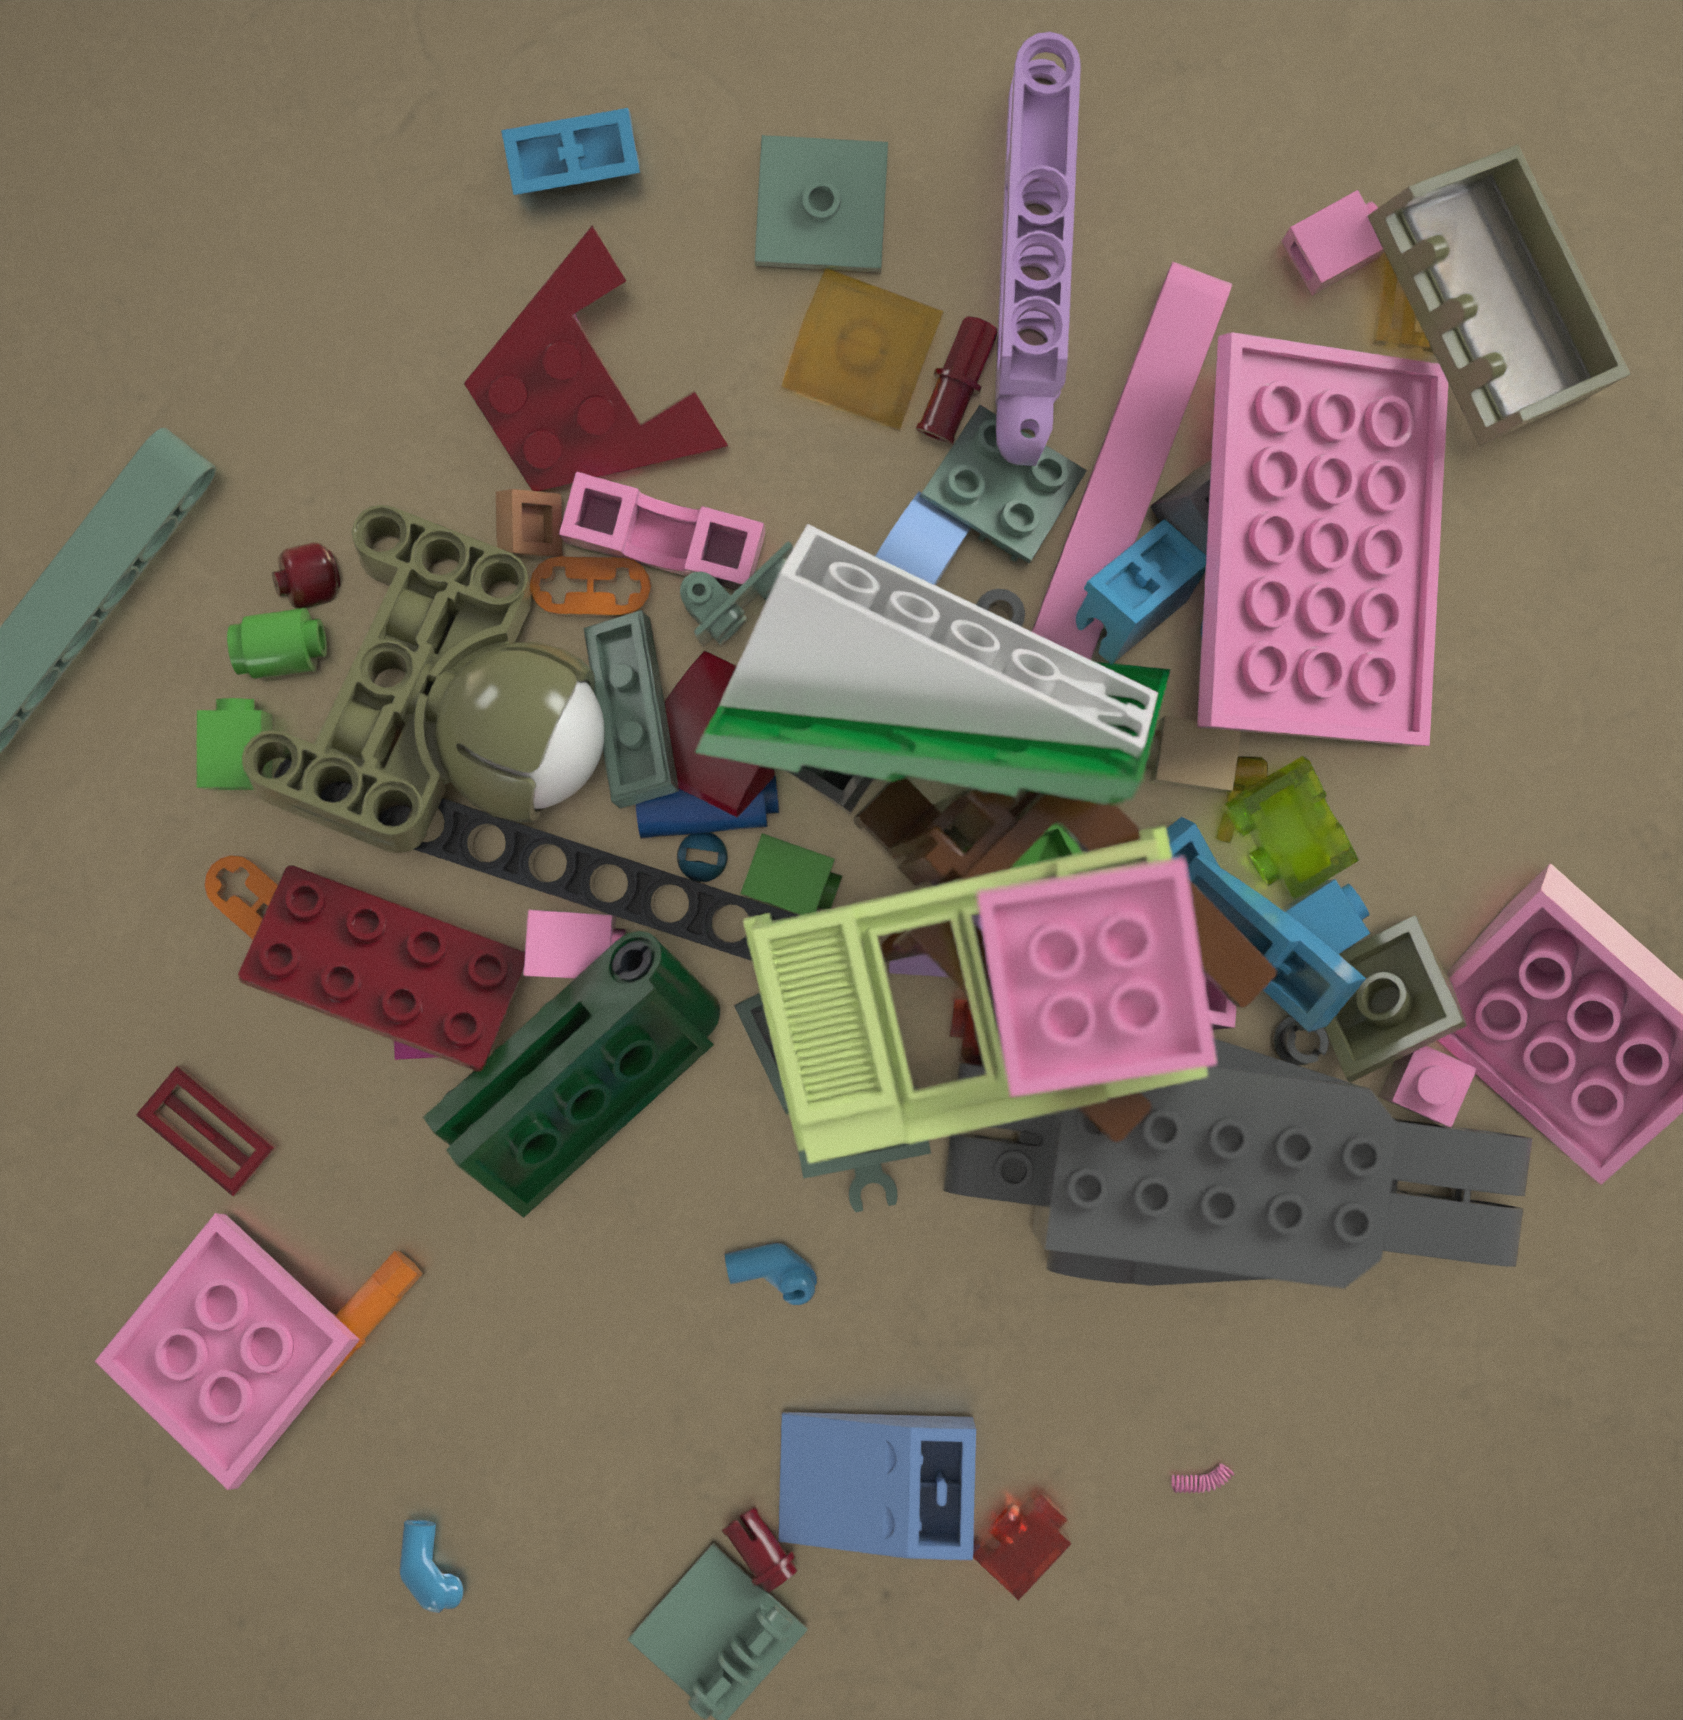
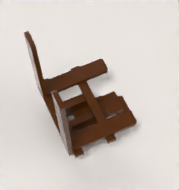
[854,777,1277,1142]

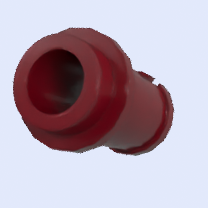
[721,1506,798,1593]

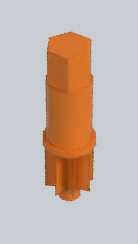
[328,1251,423,1380]

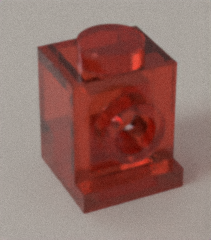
[973,1493,1072,1601]

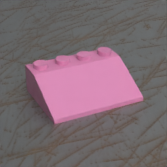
[1438,864,1683,1185]

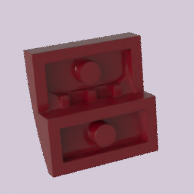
[664,650,775,818]

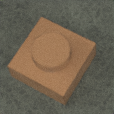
[496,489,563,560]

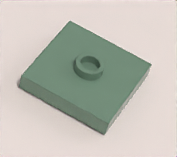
[755,135,888,273]

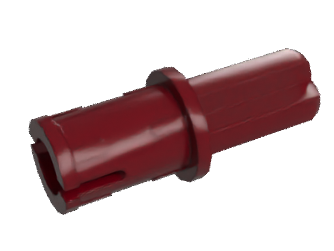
[916,316,998,445]

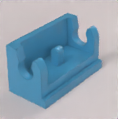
[501,108,640,195]
[1076,519,1206,665]

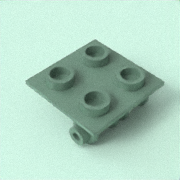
[920,405,1087,564]
[680,541,793,647]
[627,1543,808,1720]

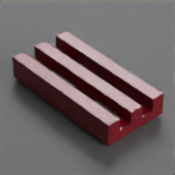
[136,1065,278,1197]

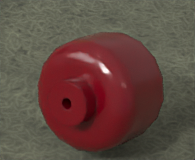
[272,542,340,609]

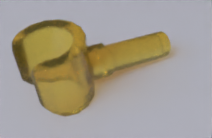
[1216,756,1268,843]

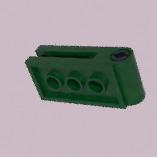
[423,931,720,1218]

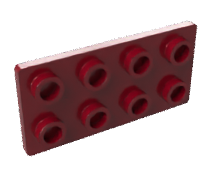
[238,865,525,1071]

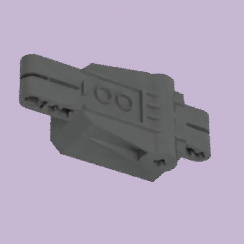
[943,1038,1532,1289]

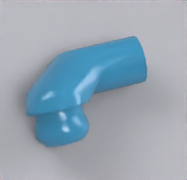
[724,1243,817,1305]
[399,1520,463,1613]

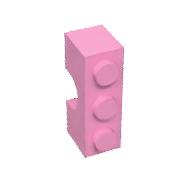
[559,472,766,590]

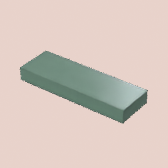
[583,610,679,809]

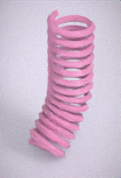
[1171,1464,1234,1493]

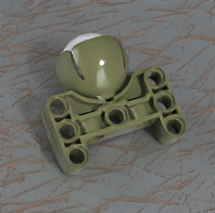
[242,505,605,853]

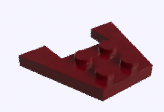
[464,224,728,491]

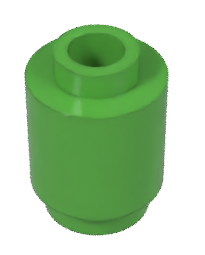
[227,608,327,679]

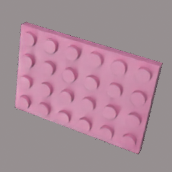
[1197,333,1448,747]

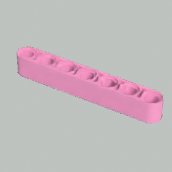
[1031,261,1232,660]

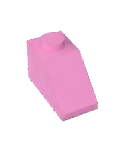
[524,910,627,978]

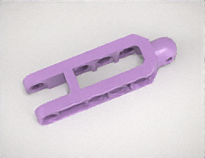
[995,32,1081,466]

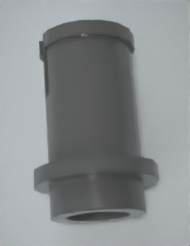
[976,588,1025,627]
[1273,1016,1329,1066]

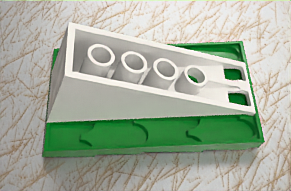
[695,524,1171,805]

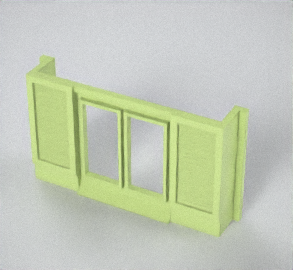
[743,825,1217,1164]

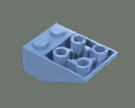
[778,1412,976,1560]

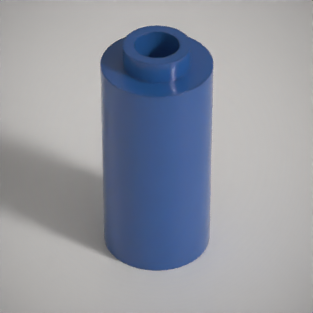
[635,775,779,839]

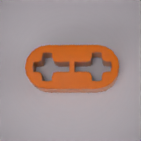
[530,556,653,618]
[205,855,279,940]

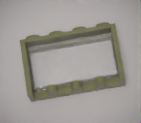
[1367,144,1630,446]

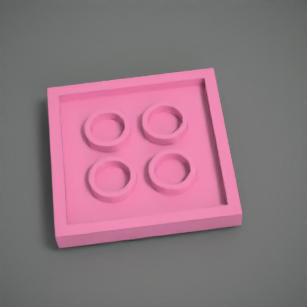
[977,857,1217,1097]
[95,1213,360,1490]

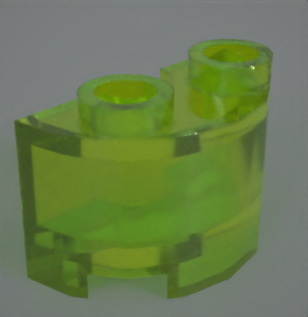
[1224,755,1359,900]

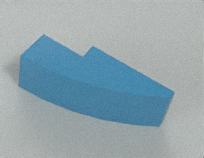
[1186,855,1366,1032]

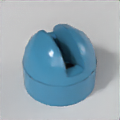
[677,832,728,882]

